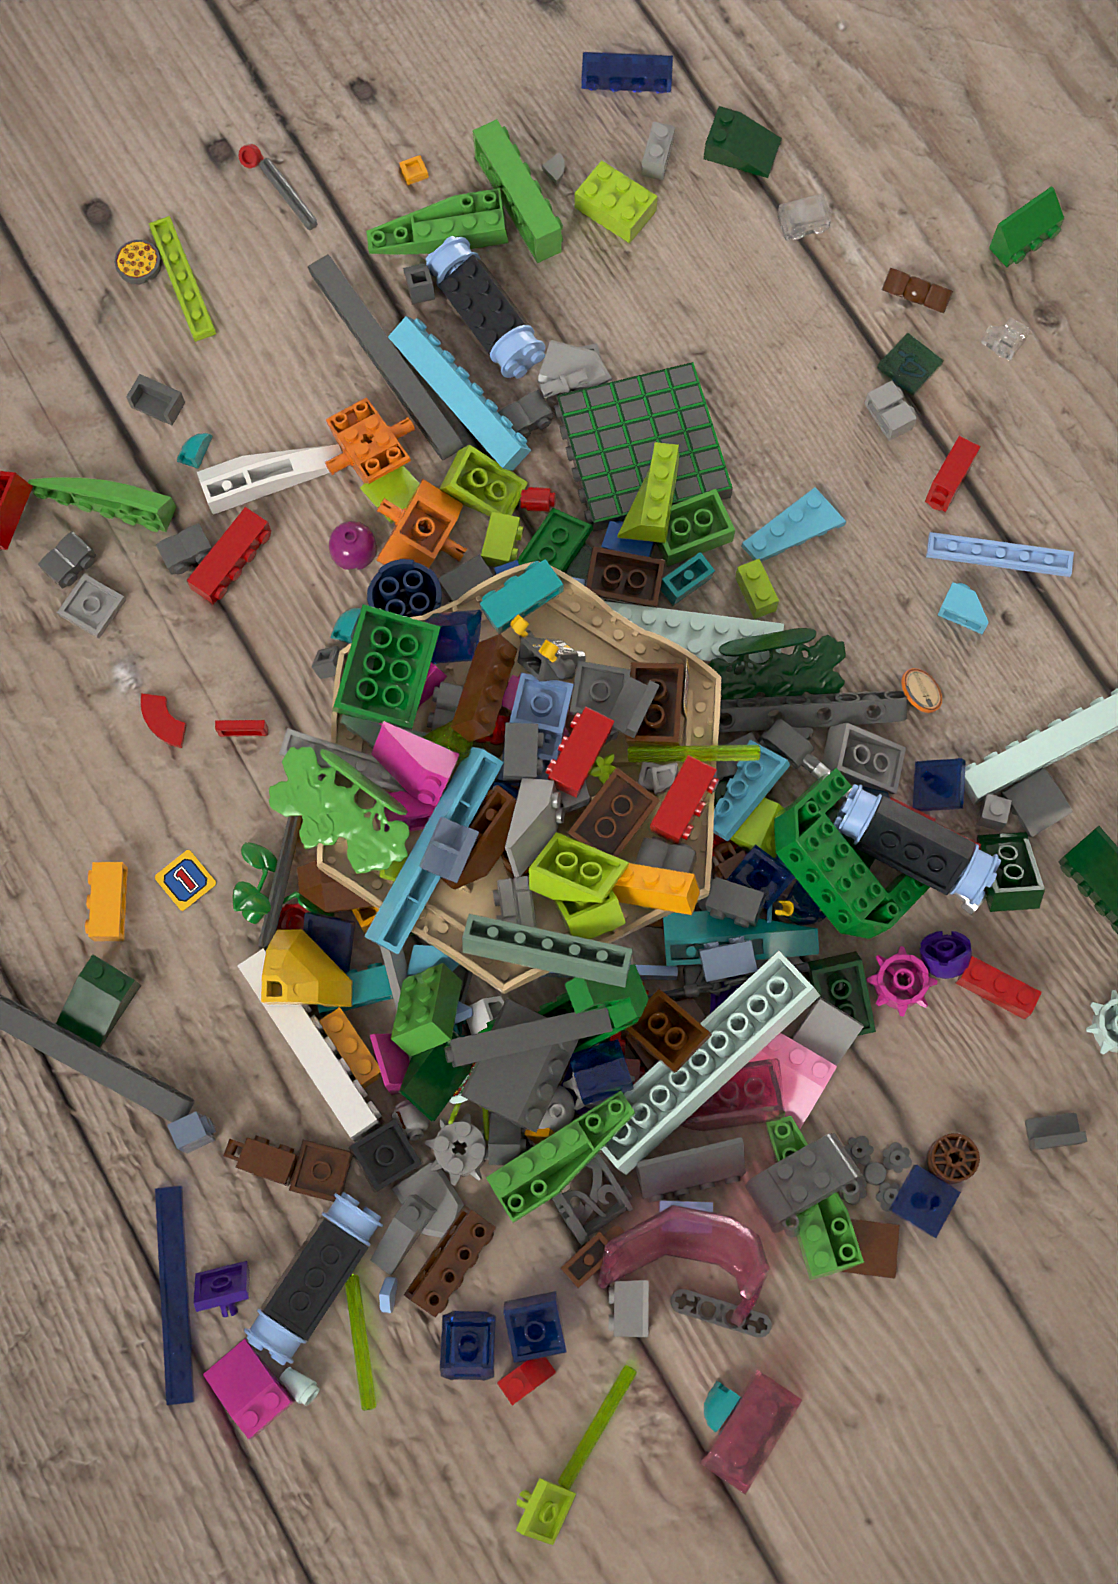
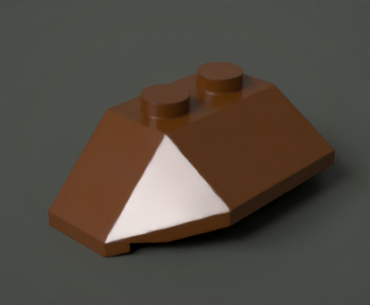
[441,785,517,890]
[297,860,375,913]

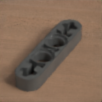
[670,1289,772,1338]

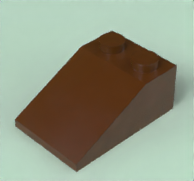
[626,989,712,1073]

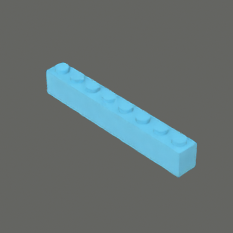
[388,316,531,471]
[364,746,504,954]

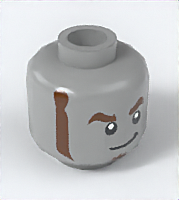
[392,1100,429,1141]

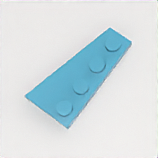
[741,487,846,562]
[713,740,790,841]

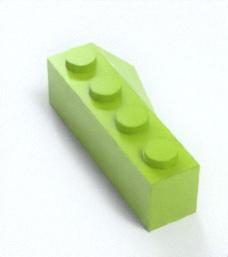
[617,442,679,543]

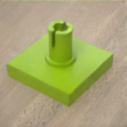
[516,1478,576,1545]

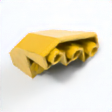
[261,930,353,1007]

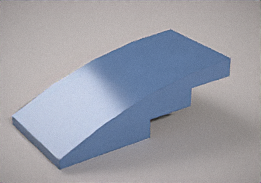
[497,673,574,787]

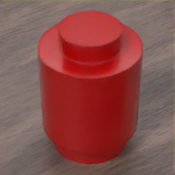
[521,487,556,512]

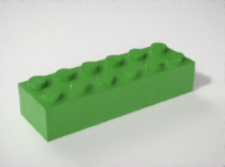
[473,119,563,263]

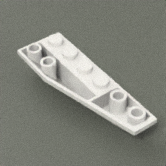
[197,444,342,515]

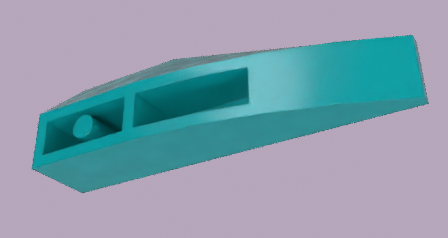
[663,911,819,966]

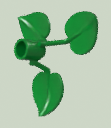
[232,842,334,924]

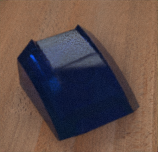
[440,1311,496,1381]

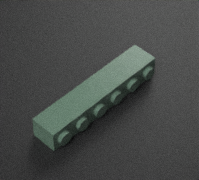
[462,914,632,988]

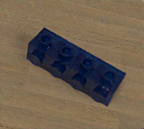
[581,52,673,93]

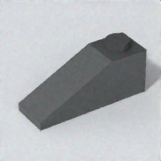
[370,1194,437,1276]

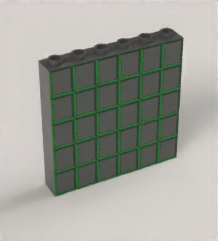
[553,362,733,532]

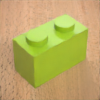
[481,512,524,567]
[735,558,779,619]

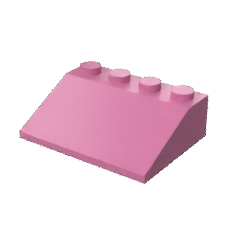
[718,1033,837,1130]

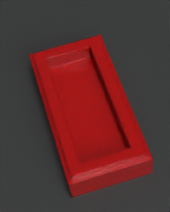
[215,720,268,737]

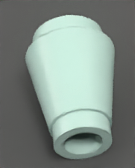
[279,1367,320,1406]

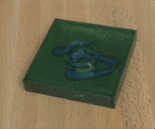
[877,333,944,396]

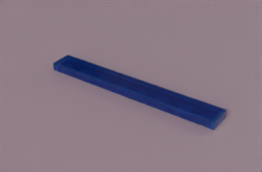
[155,1186,195,1406]

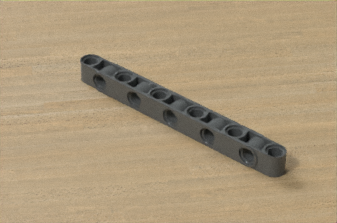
[719,691,908,732]

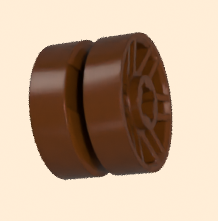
[926,1133,980,1184]

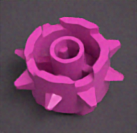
[866,946,937,1017]

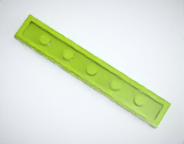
[148,216,216,342]

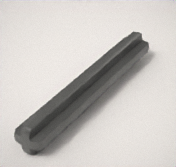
[259,158,318,230]

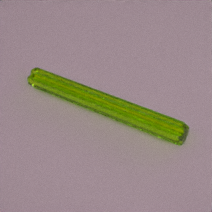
[627,745,761,762]
[345,1274,376,1411]
[558,1365,637,1490]

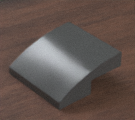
[1002,768,1073,837]

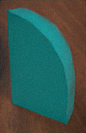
[177,433,213,469]
[330,608,362,644]
[704,1381,741,1433]

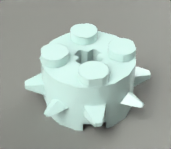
[1086,990,1118,1055]

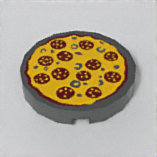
[114,239,162,285]

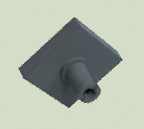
[569,661,630,717]

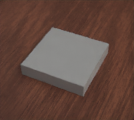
[57,574,126,639]
[791,996,864,1066]

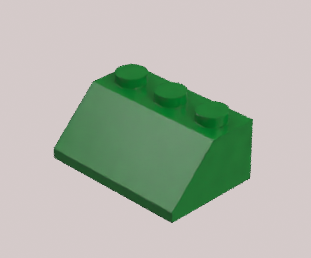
[989,186,1064,268]

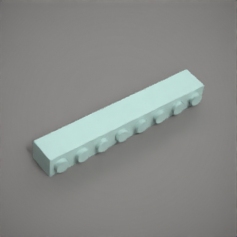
[958,688,1118,805]

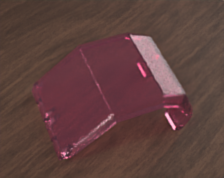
[598,1205,770,1327]

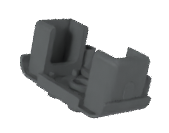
[745,1133,864,1238]

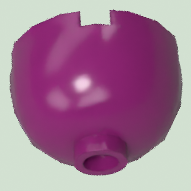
[328,521,377,570]

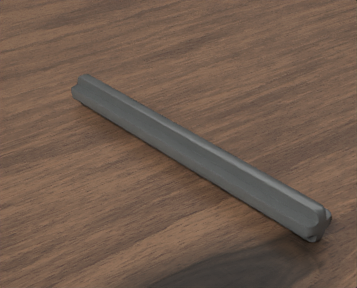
[258,815,302,951]

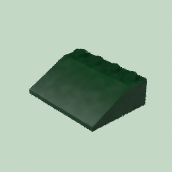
[1058,826,1118,934]

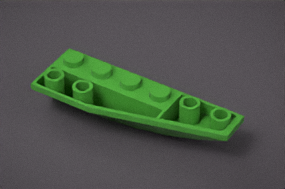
[366,188,509,255]
[28,477,176,532]
[486,1091,636,1223]
[766,1115,864,1280]

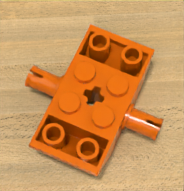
[325,397,415,484]
[376,479,467,569]

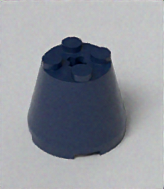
[367,559,442,618]

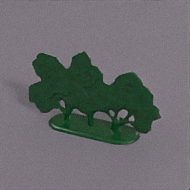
[708,628,846,700]

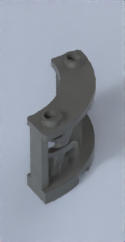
[526,1119,633,1246]

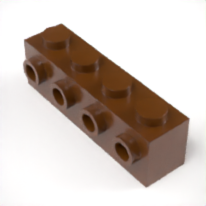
[451,634,518,742]
[404,1205,496,1318]

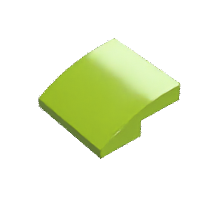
[360,465,420,524]

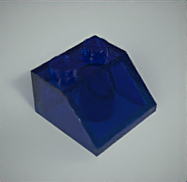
[570,1039,634,1105]
[503,1291,567,1363]

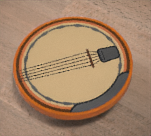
[901,668,942,713]

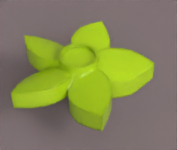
[589,753,616,784]

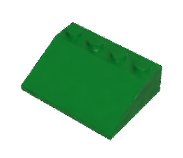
[333,604,440,730]

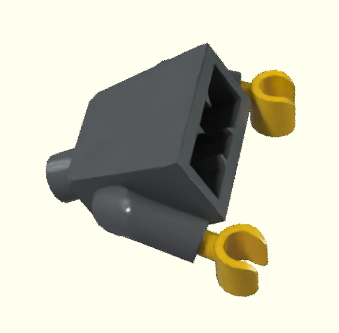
[510,614,586,681]

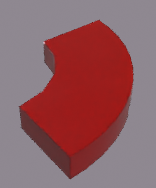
[141,693,187,748]

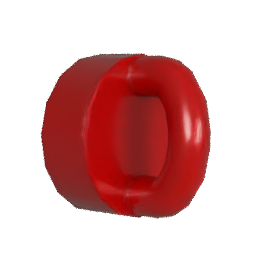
[238,144,264,168]

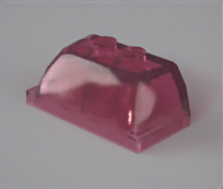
[681,1058,785,1131]
[699,1369,802,1495]

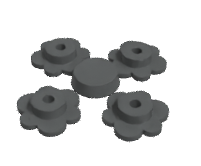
[840,1136,912,1212]

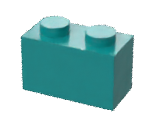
[660,552,715,606]

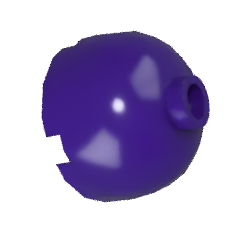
[920,931,972,979]

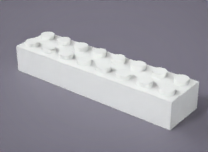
[237,948,382,1142]

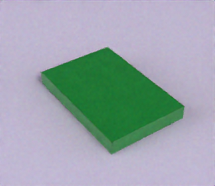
[517,508,593,573]

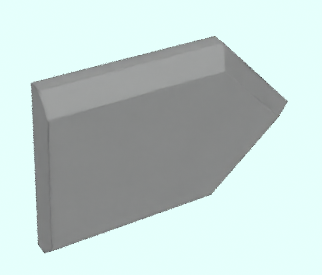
[538,340,612,391]
[392,1161,464,1238]

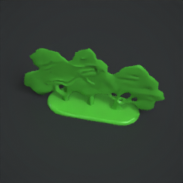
[269,747,410,874]

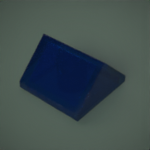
[425,610,482,664]
[727,844,796,910]

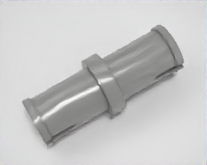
[539,369,589,399]

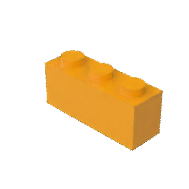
[85,862,128,942]
[612,863,700,915]
[319,1007,382,1089]

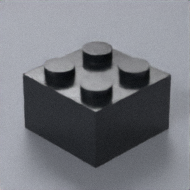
[348,1119,422,1193]

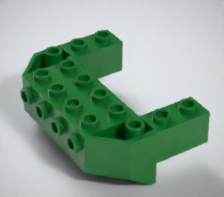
[774,767,930,939]
[478,964,649,1057]

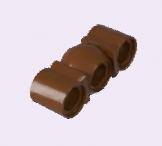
[881,267,953,314]

